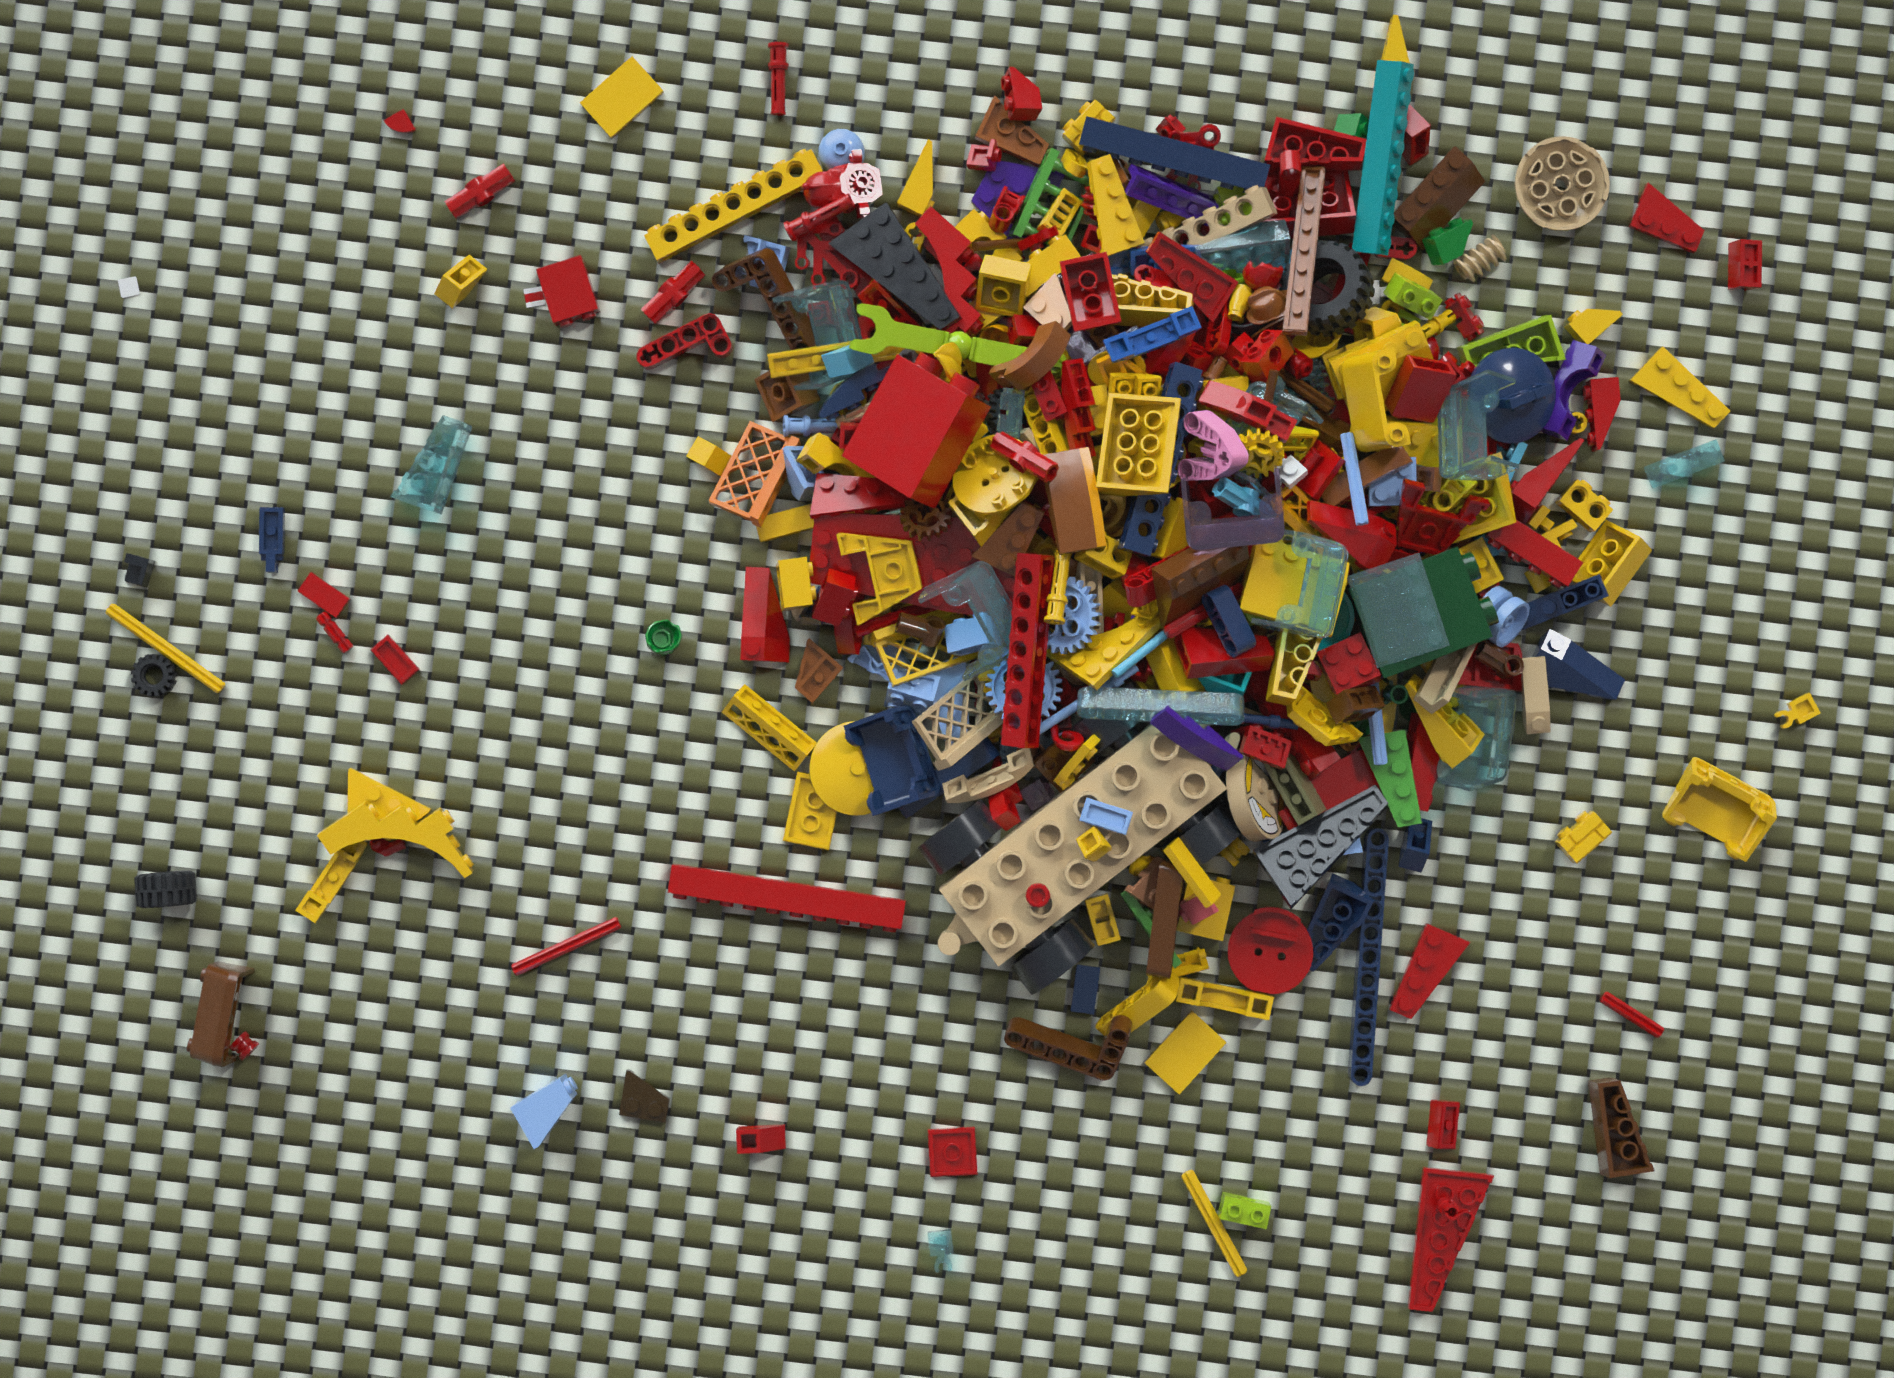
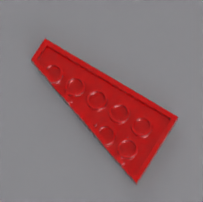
[1408,1167,1494,1312]

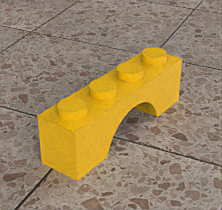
[796,432,880,514]
[1175,976,1274,1020]

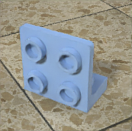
[884,664,940,719]

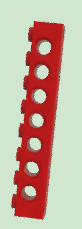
[1001,553,1055,748]

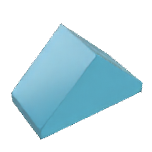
[821,339,874,378]

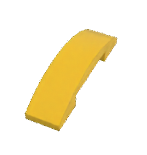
[295,841,368,923]

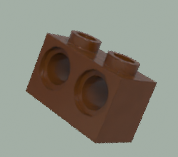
[1325,685,1385,724]

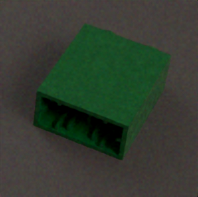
[1345,546,1499,679]

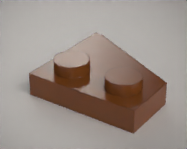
[795,638,843,703]

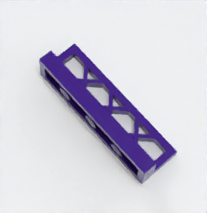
[1125,163,1219,227]

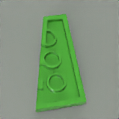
[1358,730,1422,828]

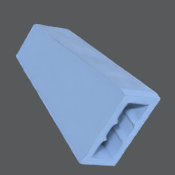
[921,657,969,744]

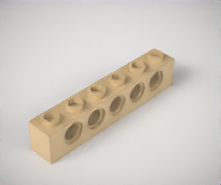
[1141,185,1278,275]

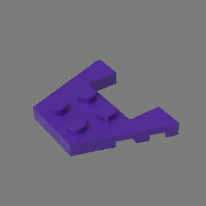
[971,161,1065,253]

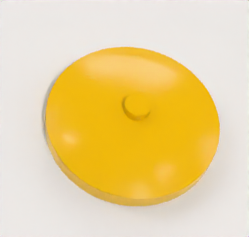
[809,721,874,816]

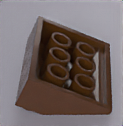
[1151,526,1249,629]

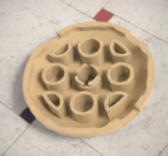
[1515,136,1610,231]

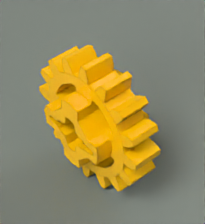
[1238,428,1284,478]

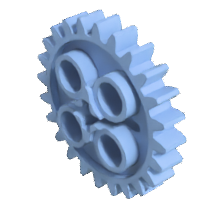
[1047,577,1102,654]
[985,652,1063,722]

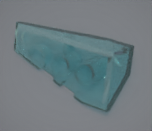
[1195,219,1291,274]

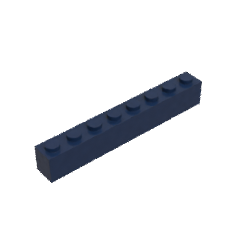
[1079,116,1270,193]

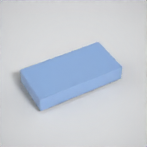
[1079,797,1133,835]

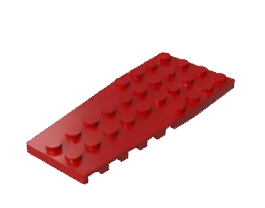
[809,513,1027,620]

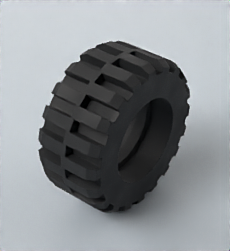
[1279,241,1375,337]

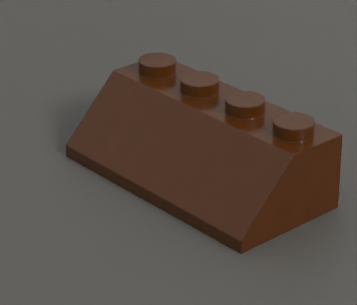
[1393,146,1485,251]

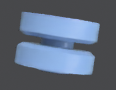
[1483,586,1530,647]

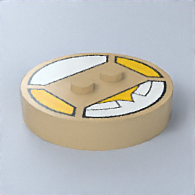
[1226,748,1286,842]

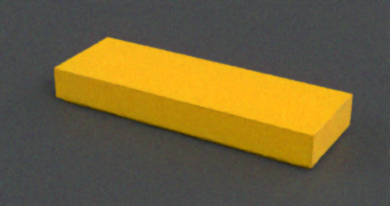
[1163,837,1221,908]

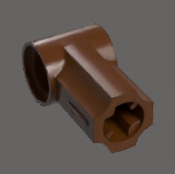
[895,612,946,647]
[1474,640,1524,679]

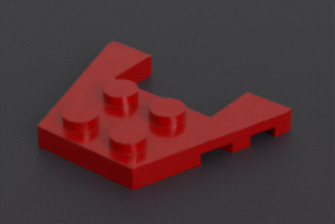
[1396,478,1490,555]

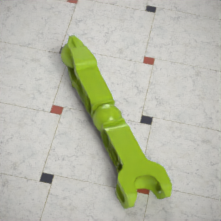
[849,304,1067,380]

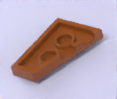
[975,95,1049,168]

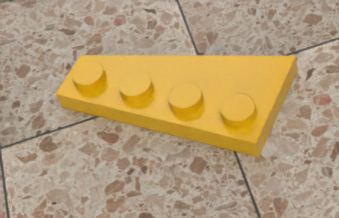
[1629,346,1730,429]

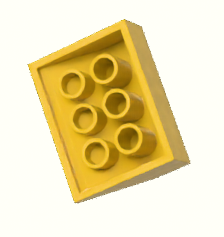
[1327,320,1433,411]
[1096,393,1181,496]
[1421,452,1516,543]
[1239,537,1350,637]

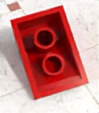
[1059,252,1122,332]

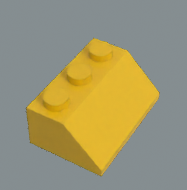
[1571,520,1652,607]

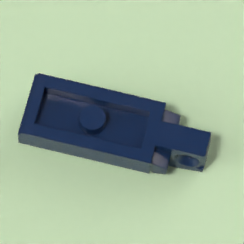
[259,507,285,573]

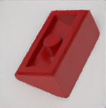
[1426,1099,1460,1149]

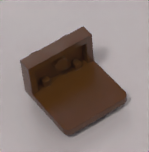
[1034,734,1095,793]

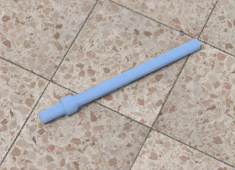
[1040,664,1140,734]

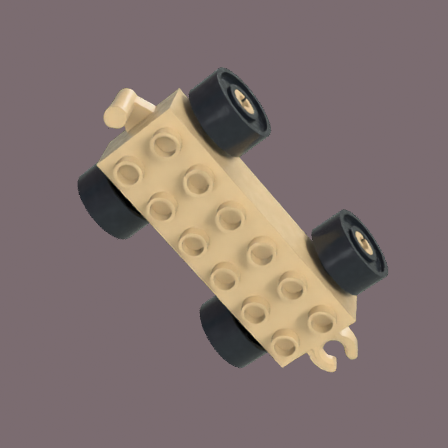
[917,682,1241,995]

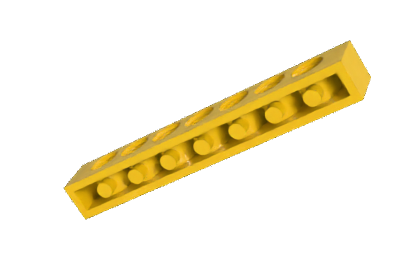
[644,149,823,264]

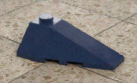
[1532,629,1625,701]
[1307,873,1374,972]

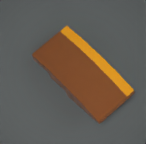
[1044,447,1106,555]

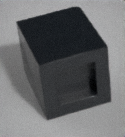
[124,553,155,588]

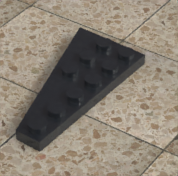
[828,203,962,331]

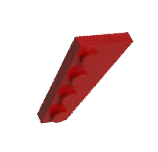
[1389,923,1470,1019]

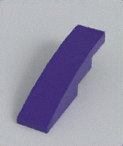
[1150,705,1243,771]

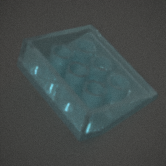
[1347,553,1450,668]

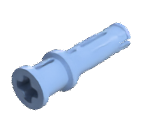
[783,415,838,437]

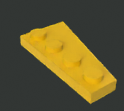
[1086,154,1145,256]

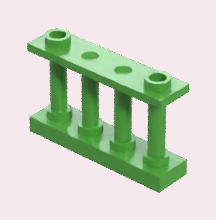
[1008,148,1090,246]

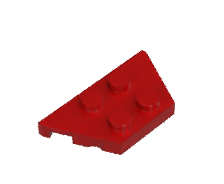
[1457,640,1522,692]

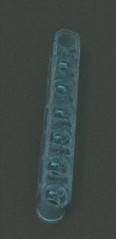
[1077,687,1244,726]

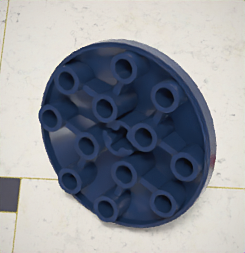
[1467,348,1556,443]

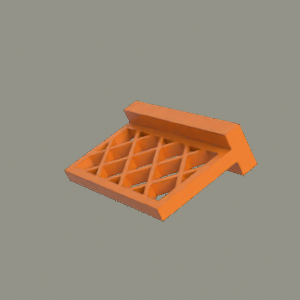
[708,421,801,528]

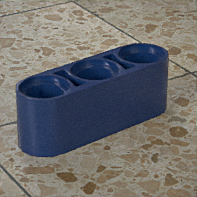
[1202,585,1256,657]

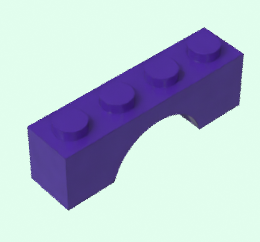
[1541,340,1606,441]

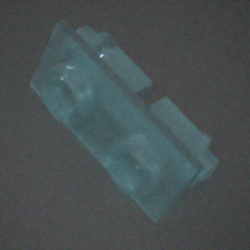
[996,388,1025,438]

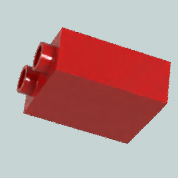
[842,351,991,509]

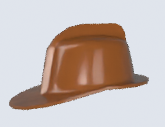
[1247,286,1287,325]

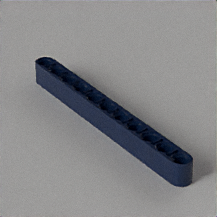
[1348,828,1389,1086]

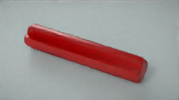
[1600,992,1664,1038]

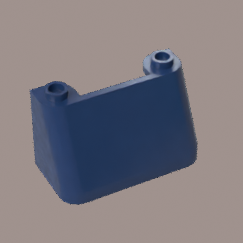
[843,705,940,816]

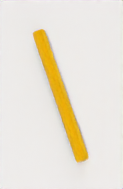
[105,604,225,693]

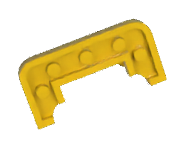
[1342,347,1411,452]
[1662,757,1777,862]

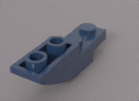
[818,363,891,421]
[1521,574,1609,631]

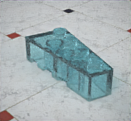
[390,415,472,515]

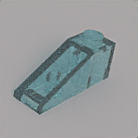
[1644,439,1725,489]

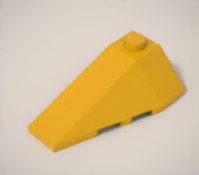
[1405,674,1485,769]

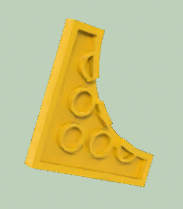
[1046,616,1161,691]

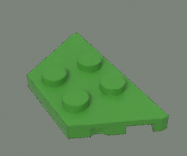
[1120,891,1182,968]

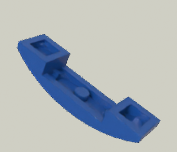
[1103,306,1202,363]

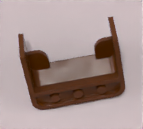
[187,961,255,1067]

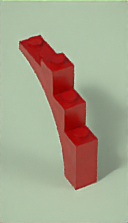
[915,206,985,362]

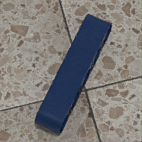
[899,736,1000,819]

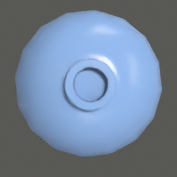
[818,129,865,171]

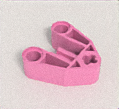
[1178,410,1248,481]

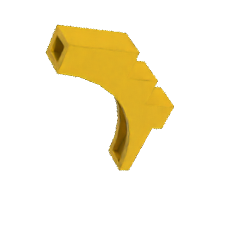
[317,801,474,878]

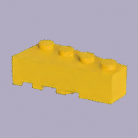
[1112,274,1193,327]
[1266,623,1324,706]

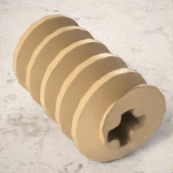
[1453,234,1507,282]

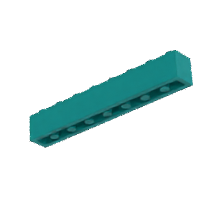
[1352,60,1414,255]

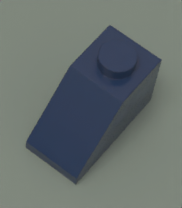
[1398,818,1432,873]

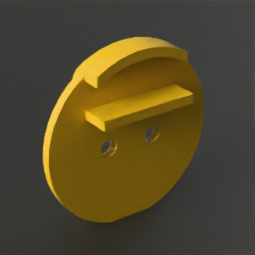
[953,435,1037,515]

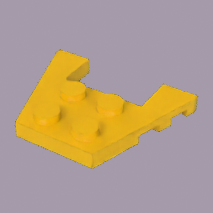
[836,533,923,625]

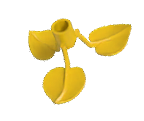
[933,342,985,424]

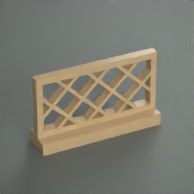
[912,671,1003,771]

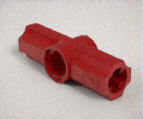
[444,163,515,219]
[641,260,706,325]
[990,431,1059,483]

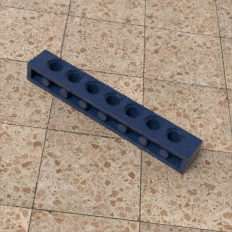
[1118,362,1203,557]

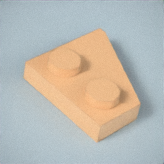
[1023,273,1072,331]

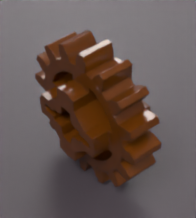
[900,497,952,541]

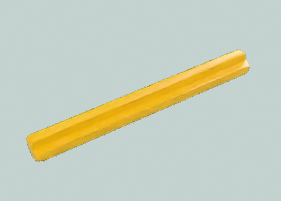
[1181,1169,1247,1277]

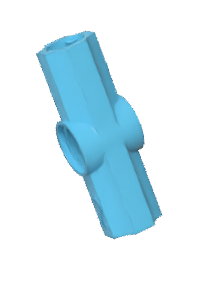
[1212,477,1279,529]

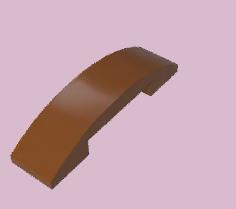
[1321,446,1413,506]

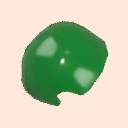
[645,619,682,655]

